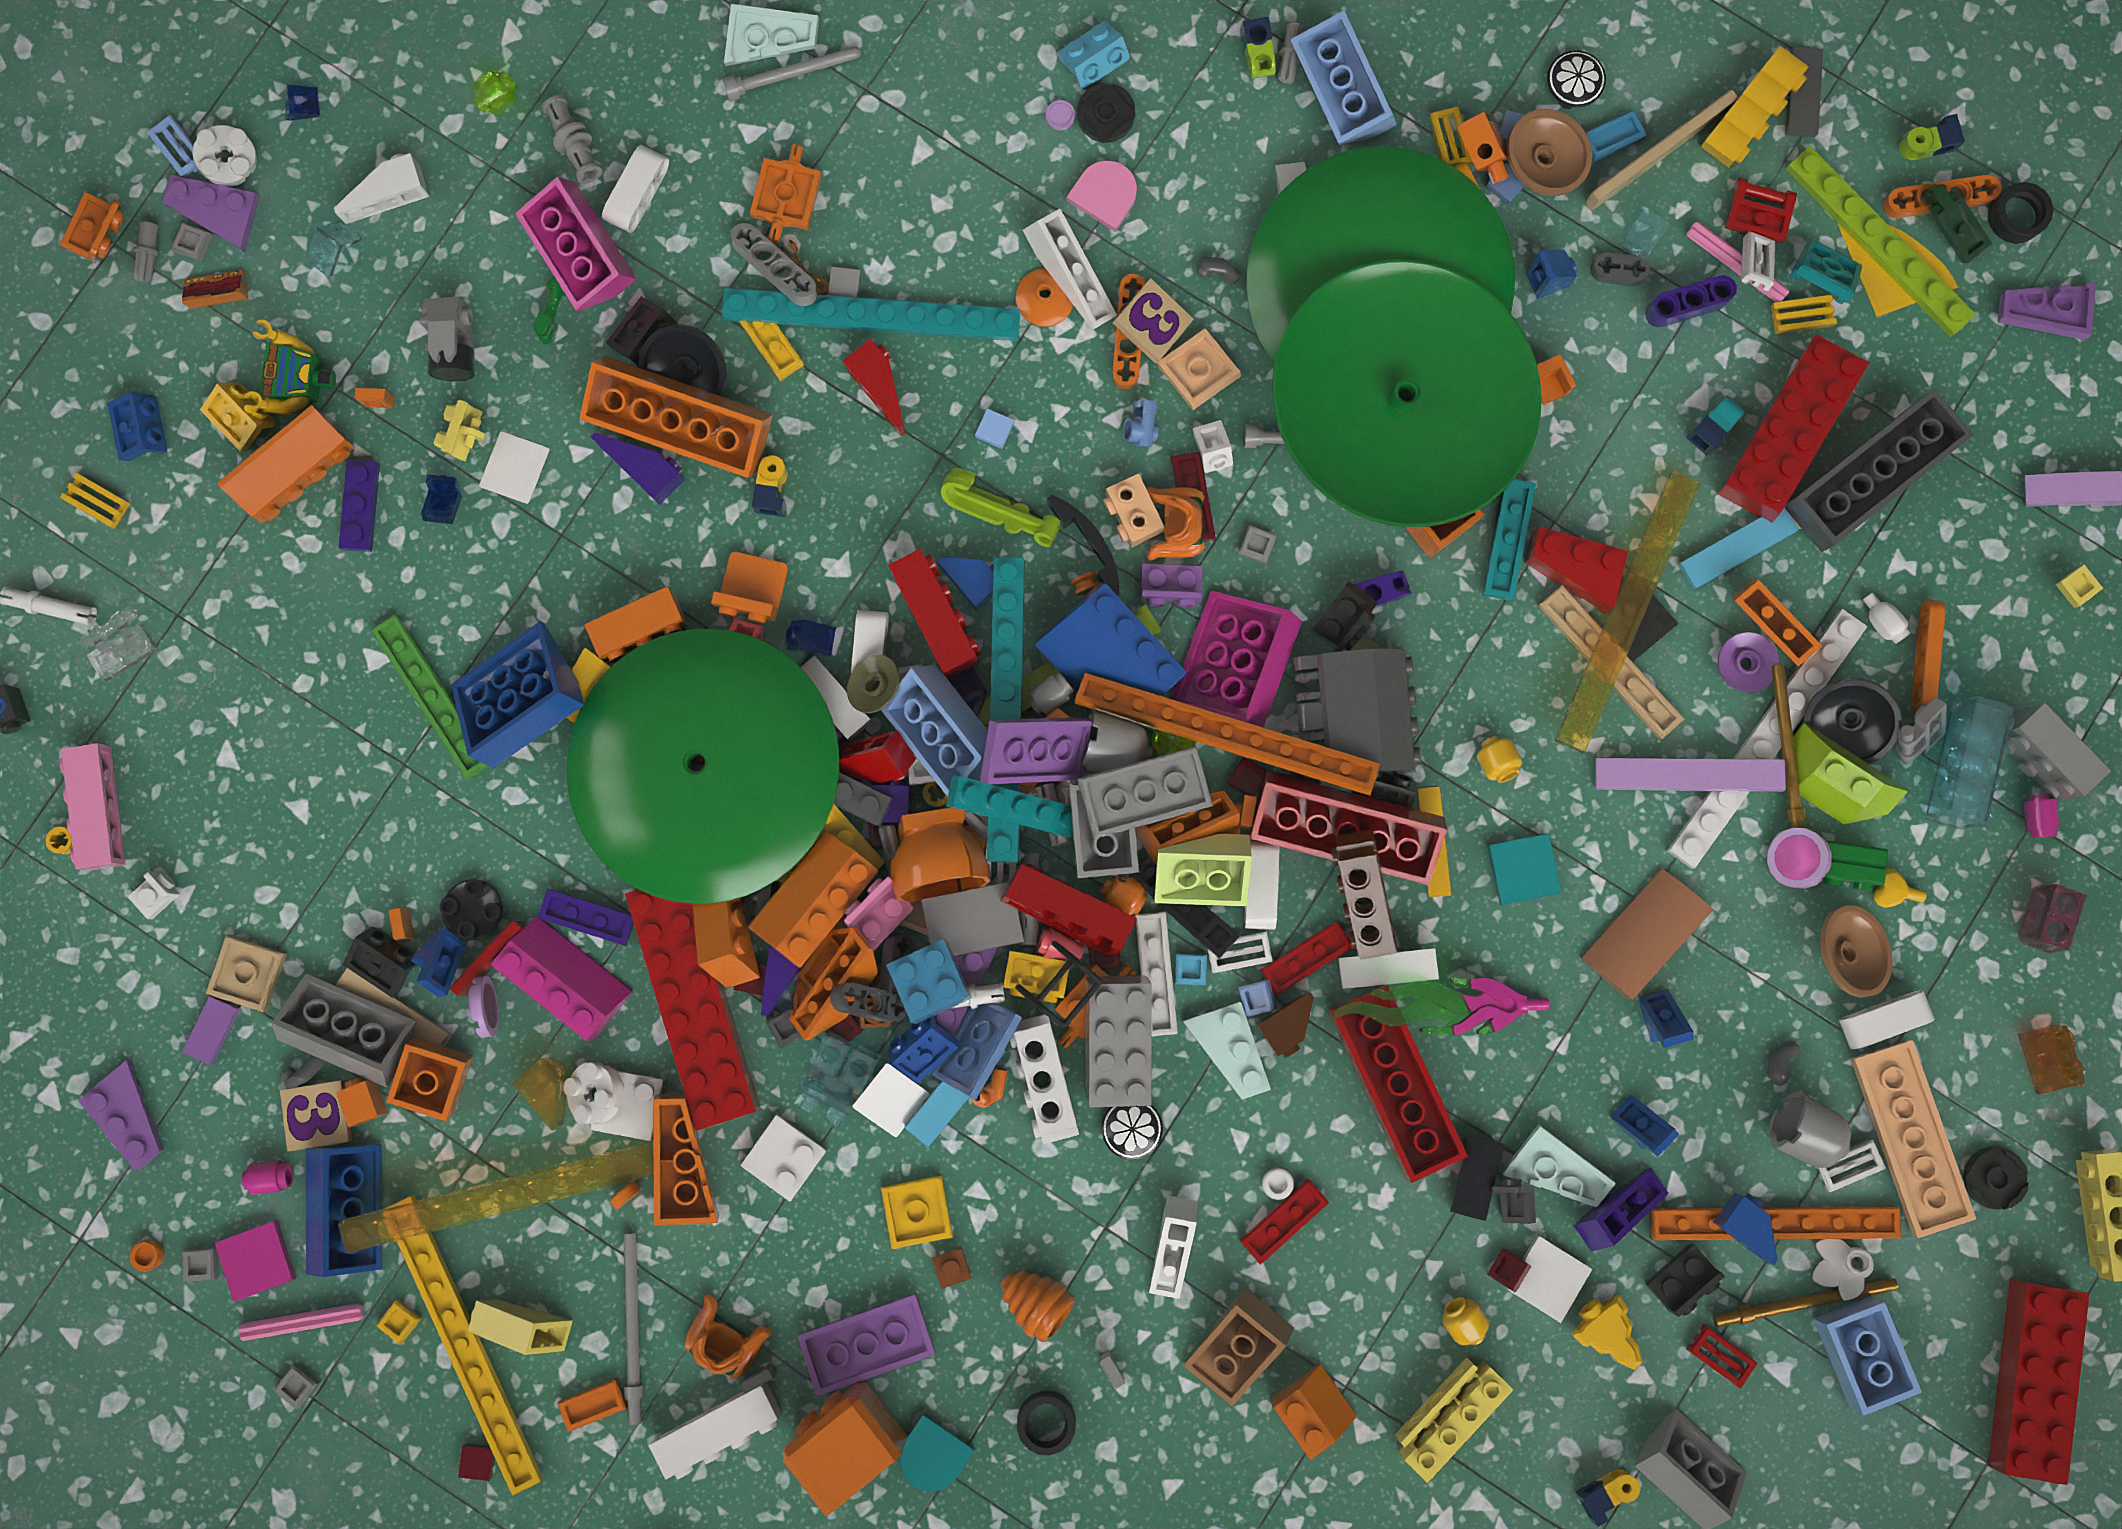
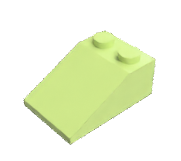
[1154,834,1252,906]

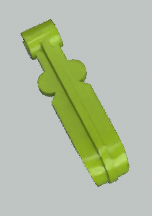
[941,468,1061,547]

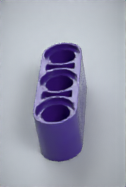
[1645,275,1737,327]

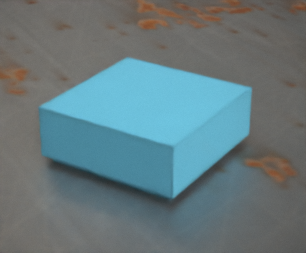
[1175,953,1207,985]

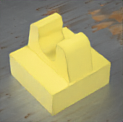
[2055,565,2103,608]

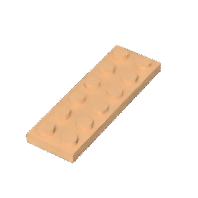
[1850,1040,1976,1238]

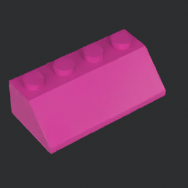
[515,177,637,311]
[491,917,633,1041]

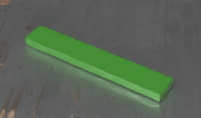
[370,613,489,780]

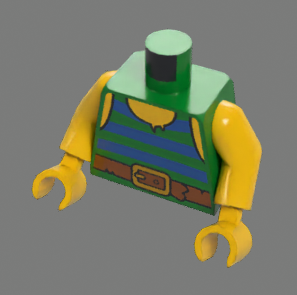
[243,319,336,415]

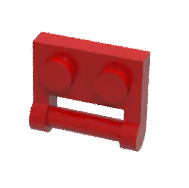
[1725,177,1797,244]

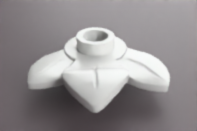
[1812,1239,1874,1301]

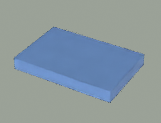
[932,1003,1022,1100]

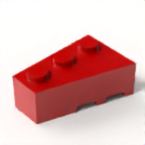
[1525,527,1628,615]

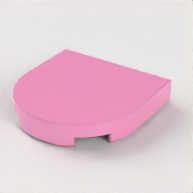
[1066,161,1137,232]

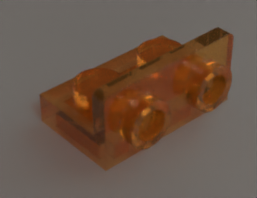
[2018,1025,2085,1094]

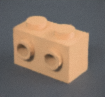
[1103,474,1165,548]

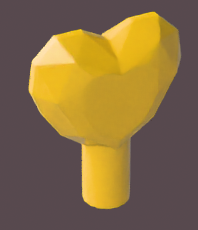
[1873,868,1927,908]

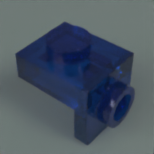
[421,474,462,524]
[785,619,836,657]

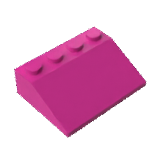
[1171,591,1302,728]

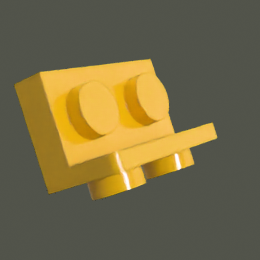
[200,382,276,451]
[1003,951,1069,1003]

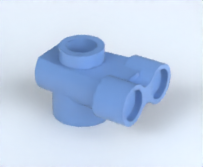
[1123,400,1158,448]

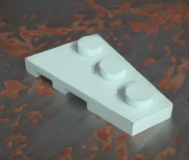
[1183,1002,1271,1099]

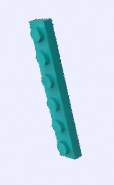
[946,775,1073,839]

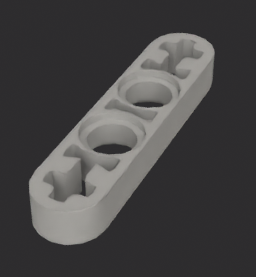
[730,223,817,306]

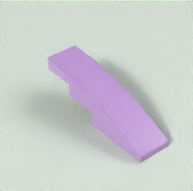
[2024,471,2122,507]

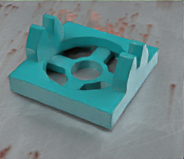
[1789,238,1862,305]

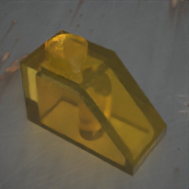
[512,1058,566,1130]

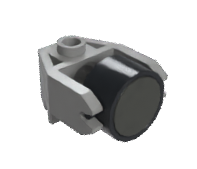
[419,297,475,381]

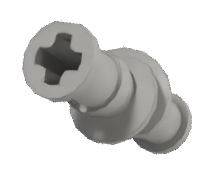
[542,95,602,184]

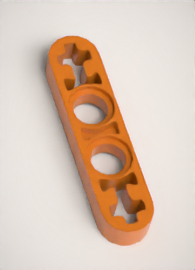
[1883,175,2002,218]
[1112,274,1146,390]
[1911,599,1945,715]

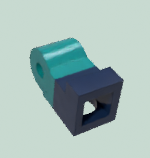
[1686,395,1745,455]

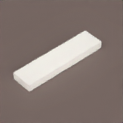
[1135,912,1178,1036]

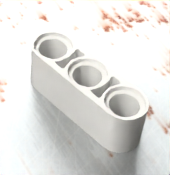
[602,144,669,233]
[851,610,889,674]
[1244,840,1279,930]
[1839,990,1935,1049]

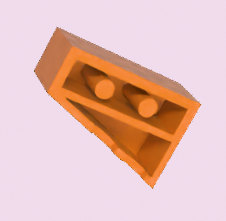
[1135,791,1240,866]
[693,897,760,988]

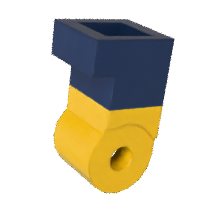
[752,455,788,517]
[1575,1469,1640,1527]

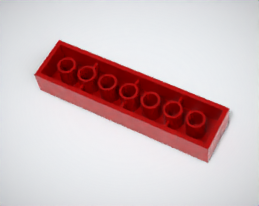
[625,889,761,1131]

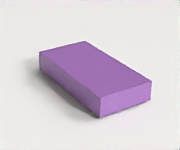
[182,996,241,1065]

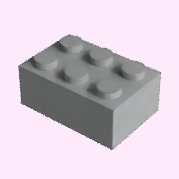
[1992,703,2111,801]

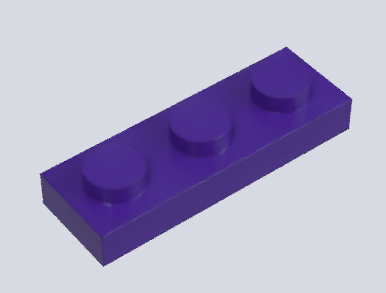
[338,460,380,552]
[538,889,634,946]

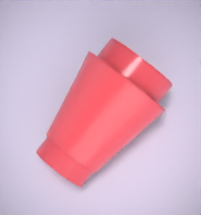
[1037,928,1084,960]

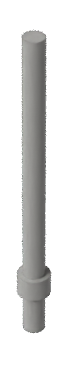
[624,1233,644,1425]

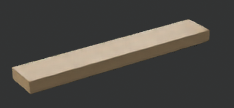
[1585,90,1739,211]
[1538,585,1684,740]

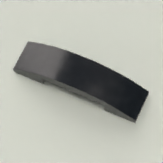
[1047,495,1120,597]
[1130,855,1240,959]

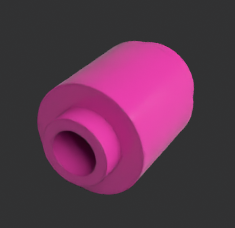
[2023,794,2060,838]
[242,1160,293,1195]

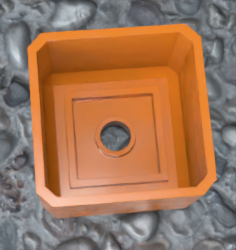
[783,1382,908,1517]

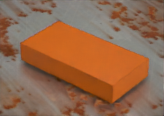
[557,1377,628,1432]

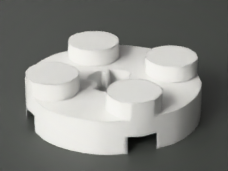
[193,125,257,187]
[563,1062,622,1124]

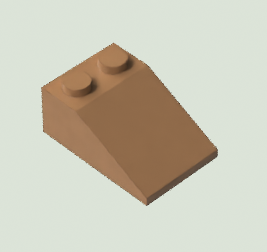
[1183,1288,1294,1406]

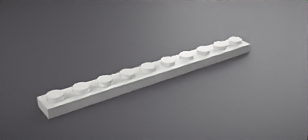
[1667,609,1868,869]

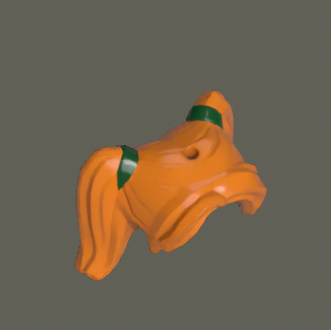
[1147,487,1205,561]
[685,1294,772,1378]

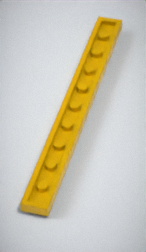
[383,1195,544,1496]

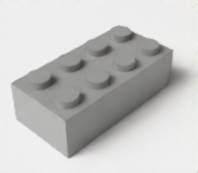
[1085,976,1152,1107]

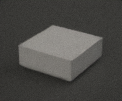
[170,222,213,262]
[828,267,861,298]
[1238,525,1277,565]
[182,1247,218,1282]
[1099,1350,1125,1389]
[273,1363,320,1410]

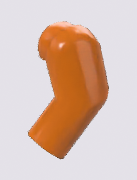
[971,1067,1008,1108]

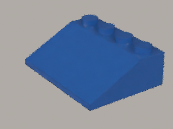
[1034,582,1187,696]
[451,621,584,768]

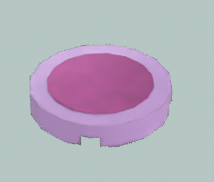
[1767,828,1832,889]
[469,976,499,1038]

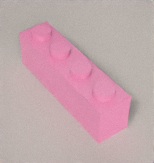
[59,743,126,871]

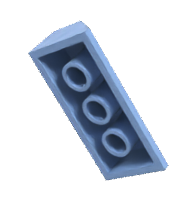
[1290,10,1396,145]

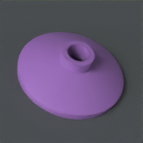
[1718,632,1779,693]

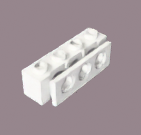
[1010,1014,1079,1144]

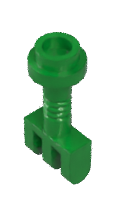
[534,275,566,344]

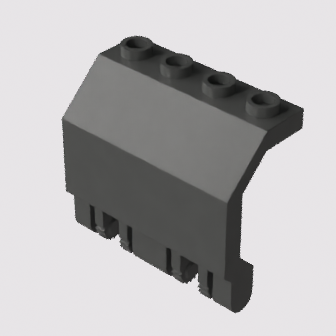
[1293,648,1421,779]

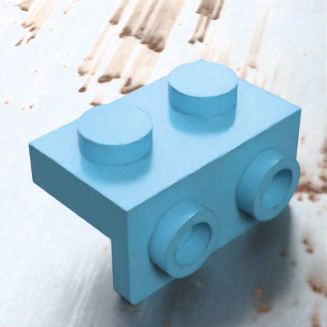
[1057,20,1130,90]

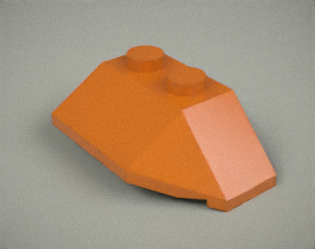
[789,927,878,1040]

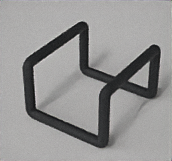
[1015,941,1102,1028]

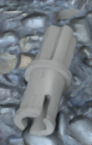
[1278,22,1305,84]
[133,222,159,283]
[879,824,899,878]

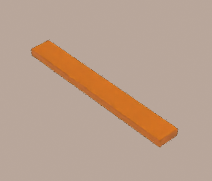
[1649,1206,1901,1240]

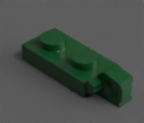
[1925,184,1992,263]

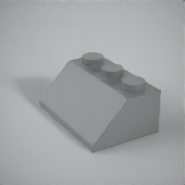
[1069,784,1139,878]
[1635,1408,1747,1529]

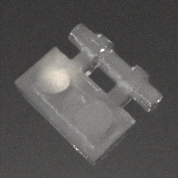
[79,607,159,682]

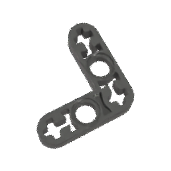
[830,933,914,1022]

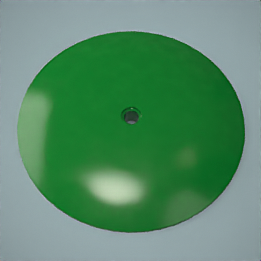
[1246,146,1515,402]
[1272,259,1542,527]
[567,629,839,904]

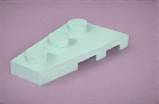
[724,4,820,66]
[1501,1124,1616,1207]

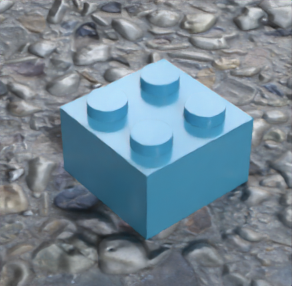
[886,939,972,1024]

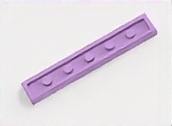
[1595,758,1786,792]

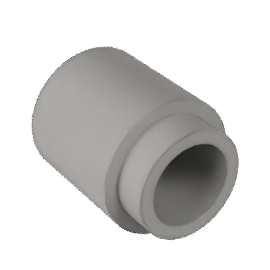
[1028,672,1075,716]

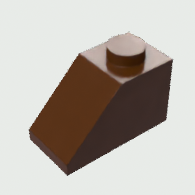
[1256,992,1314,1058]

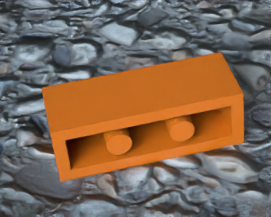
[1732,576,1822,667]
[584,586,688,663]

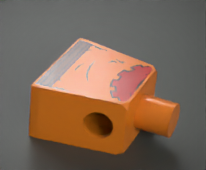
[1457,112,1510,185]

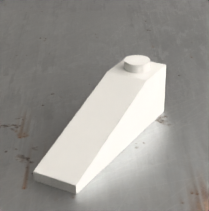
[1023,209,1117,330]

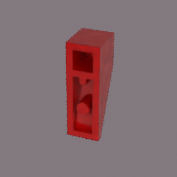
[843,339,905,436]
[838,730,916,783]

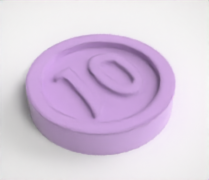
[1046,100,1075,130]

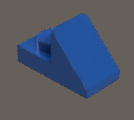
[411,928,466,997]
[1638,989,1694,1048]
[1610,1095,1679,1157]

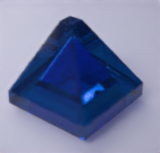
[285,84,320,121]

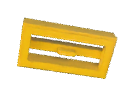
[1429,106,1473,167]
[1770,295,1837,334]
[60,473,130,529]

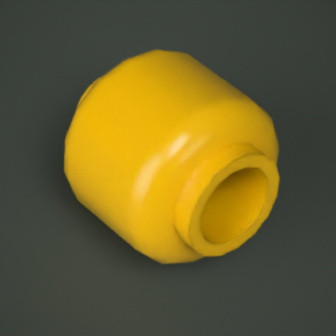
[1477,736,1522,783]
[1442,1297,1489,1345]

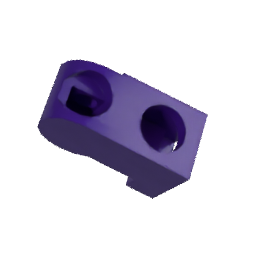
[1354,571,1412,609]

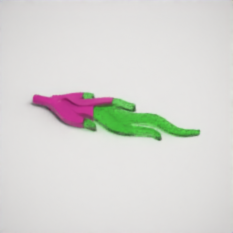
[1332,977,1550,1036]

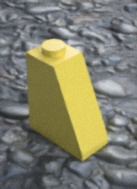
[468,1299,573,1355]

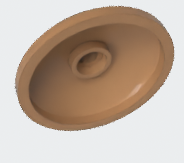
[1507,109,1592,196]
[1820,905,1892,997]

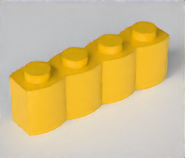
[1701,46,1809,168]

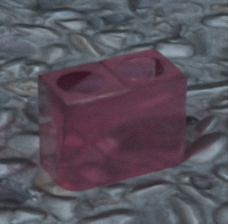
[2018,884,2087,954]

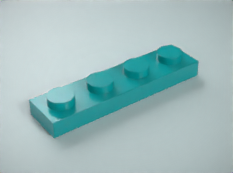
[1482,479,1536,601]

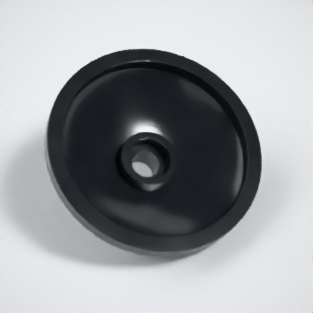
[639,324,727,396]
[1804,678,1902,764]

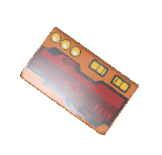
[182,270,248,309]

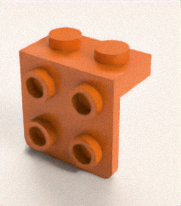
[60,192,124,263]
[711,552,788,624]

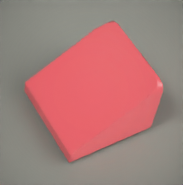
[729,619,763,640]

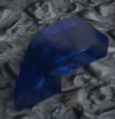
[948,667,988,718]

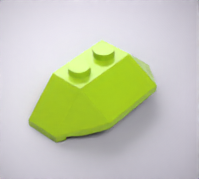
[1793,722,1908,825]

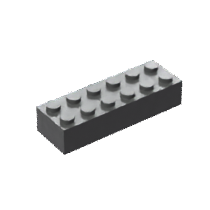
[1785,388,1974,552]

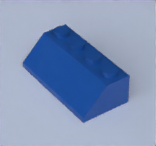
[306,1144,382,1277]

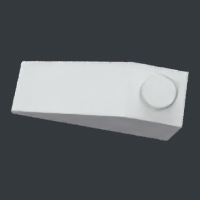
[334,153,430,224]
[1149,1195,1198,1299]

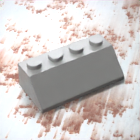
[271,974,417,1087]

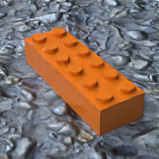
[579,356,773,478]

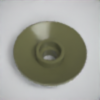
[847,655,900,713]

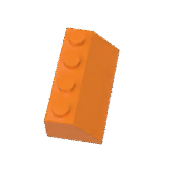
[217,405,355,523]
[748,831,879,968]

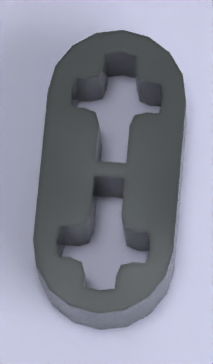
[1590,252,1650,286]

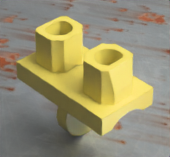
[434,400,486,462]

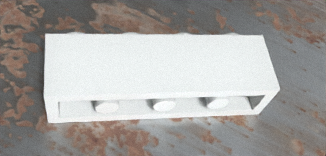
[649,1382,782,1480]

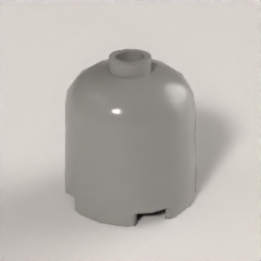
[1082,710,1153,773]
[1767,1091,1851,1168]

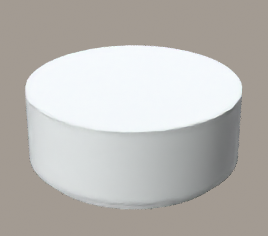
[1262,1167,1294,1200]

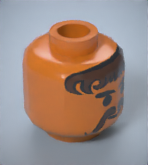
[1100,874,1148,915]

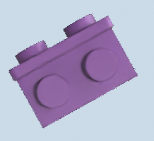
[1141,564,1202,608]

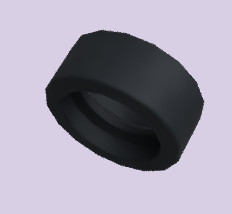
[1988,182,2054,244]
[1017,1391,1076,1456]

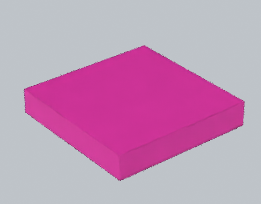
[215,1220,296,1302]

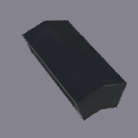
[1450,1136,1504,1221]

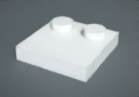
[590,1070,665,1141]
[740,1114,827,1202]

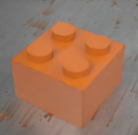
[386,1037,474,1121]

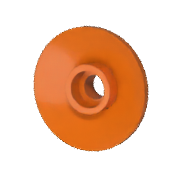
[1016,268,1074,327]

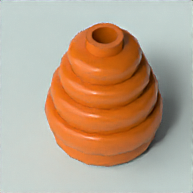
[1000,1270,1075,1342]

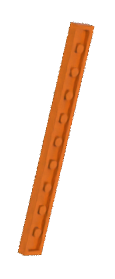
[1075,673,1380,795]

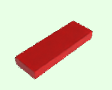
[450,921,526,996]
[1260,921,1352,996]
[1239,1178,1329,1265]

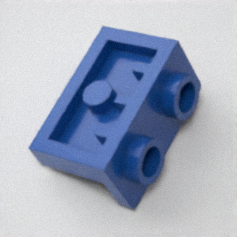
[107,392,167,461]
[889,1016,959,1084]

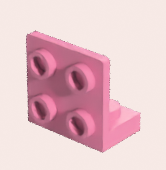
[844,876,915,952]

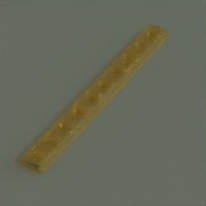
[1554,470,1701,753]
[338,1142,654,1254]

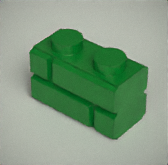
[1822,840,1888,891]

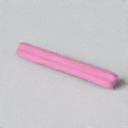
[1686,221,1789,302]
[239,1303,364,1341]

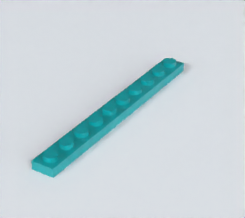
[722,288,1020,341]
[987,558,1025,862]

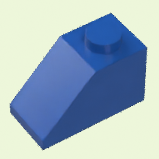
[1526,250,1577,299]
[937,556,994,611]
[1713,1193,1778,1265]

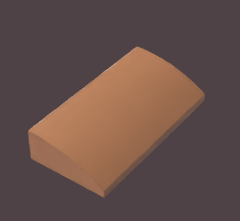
[1581,869,1714,1000]

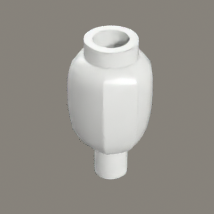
[1863,593,1911,644]

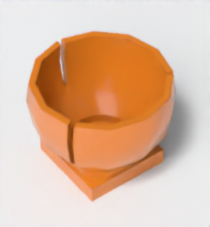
[890,808,991,903]

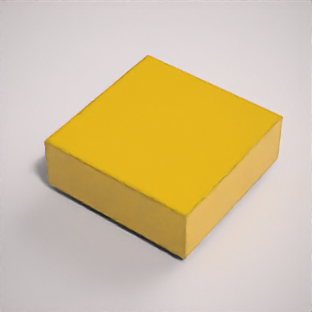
[376,1299,422,1345]

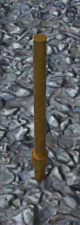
[1771,663,1807,828]
[1713,1278,1898,1327]

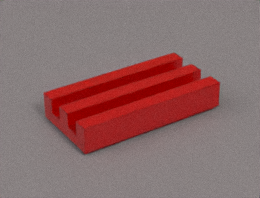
[1686,1324,1758,1389]

